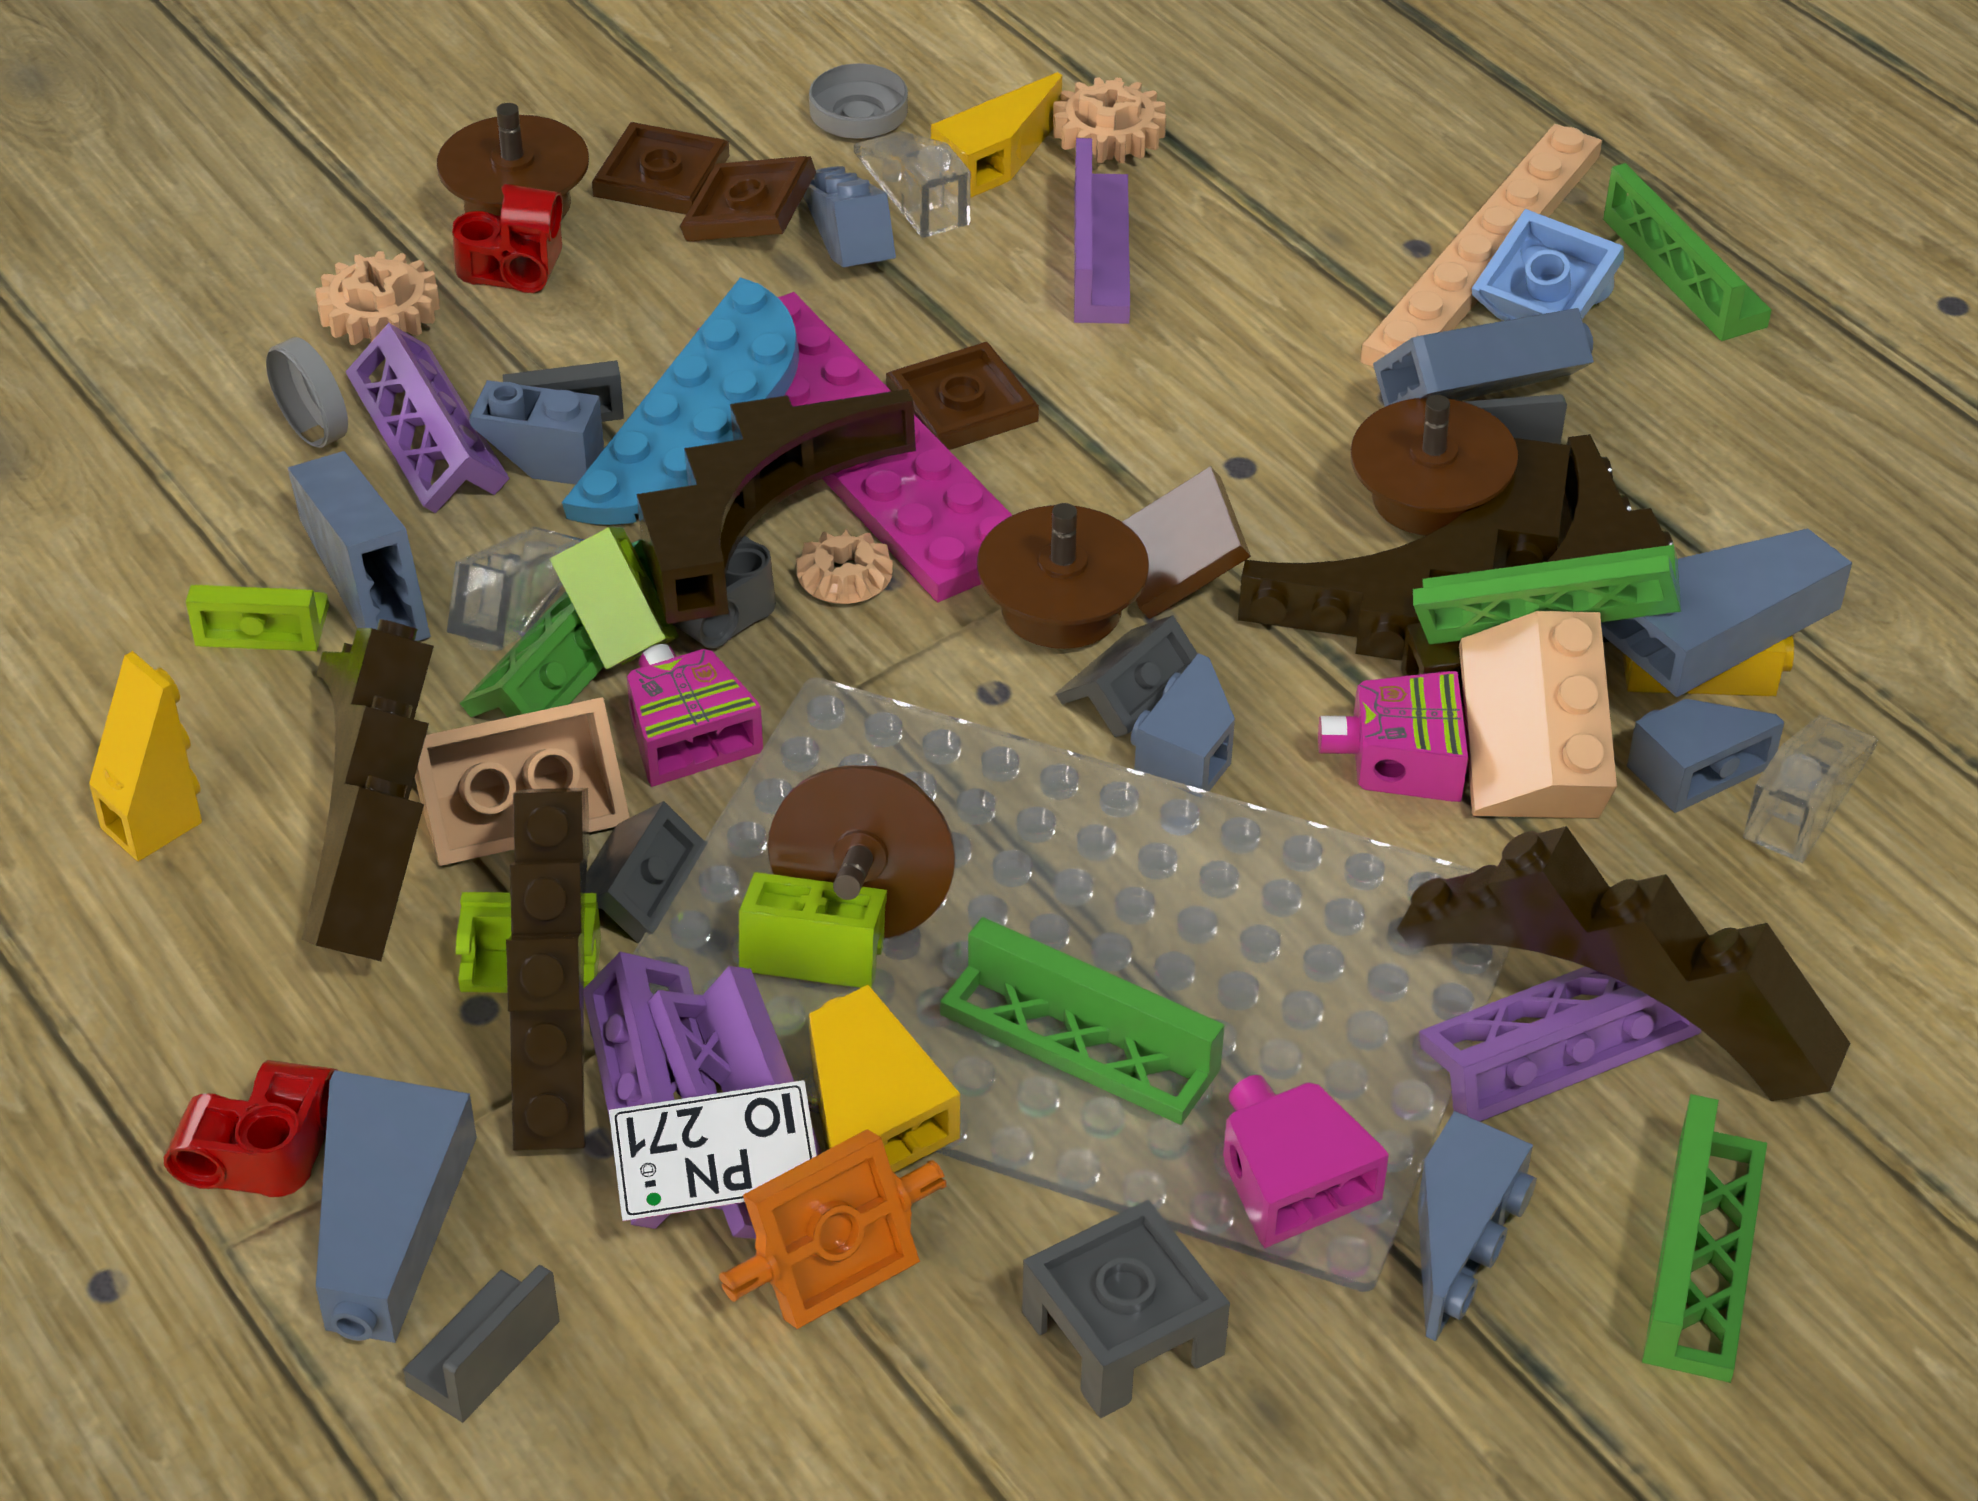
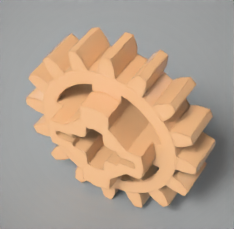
[1053,77,1166,163]
[315,251,440,345]

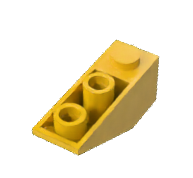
[931,72,1063,199]
[89,651,202,862]

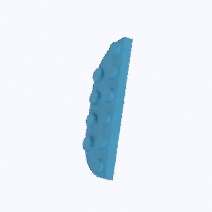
[562,277,799,525]

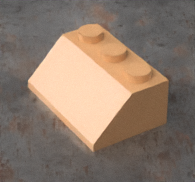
[1459,611,1617,819]
[415,697,630,866]

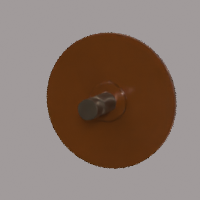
[437,103,589,218]
[1351,395,1518,536]
[977,503,1149,649]
[768,765,956,938]

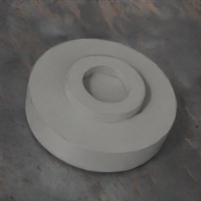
[809,63,908,138]
[266,337,348,448]

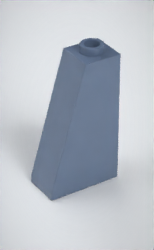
[1373,308,1594,407]
[287,451,431,641]
[1601,528,1852,697]
[316,1070,477,1343]

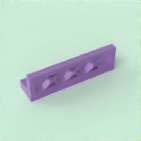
[1074,138,1130,324]
[346,323,510,513]
[584,952,723,1229]
[647,966,822,1239]
[1419,967,1701,1122]

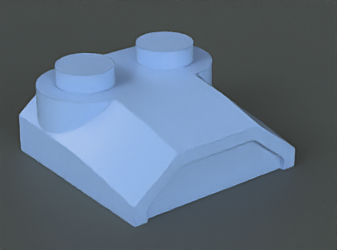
[1472,209,1624,321]

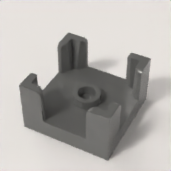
[1022,1199,1230,1419]

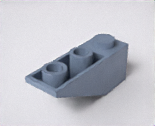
[804,166,896,267]
[1417,1111,1537,1341]

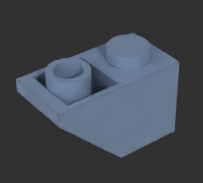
[469,380,604,485]
[1131,653,1235,802]

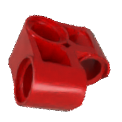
[452,184,563,293]
[163,1060,338,1197]

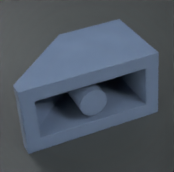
[1627,699,1785,813]

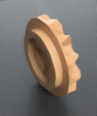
[796,528,893,604]

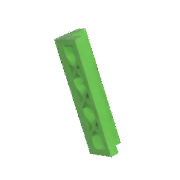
[1603,163,1772,341]
[460,539,657,718]
[1413,545,1681,644]
[940,917,1225,1125]
[1642,1094,1767,1383]

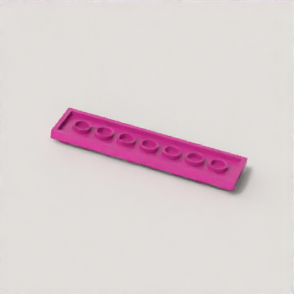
[697,292,1012,603]

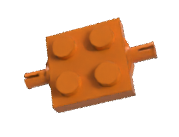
[719,1129,947,1329]

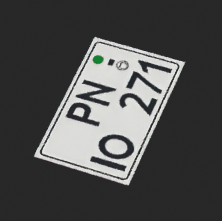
[609,1080,817,1221]

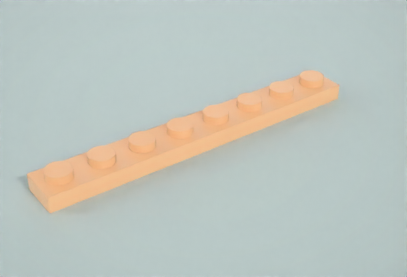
[1360,123,1602,367]

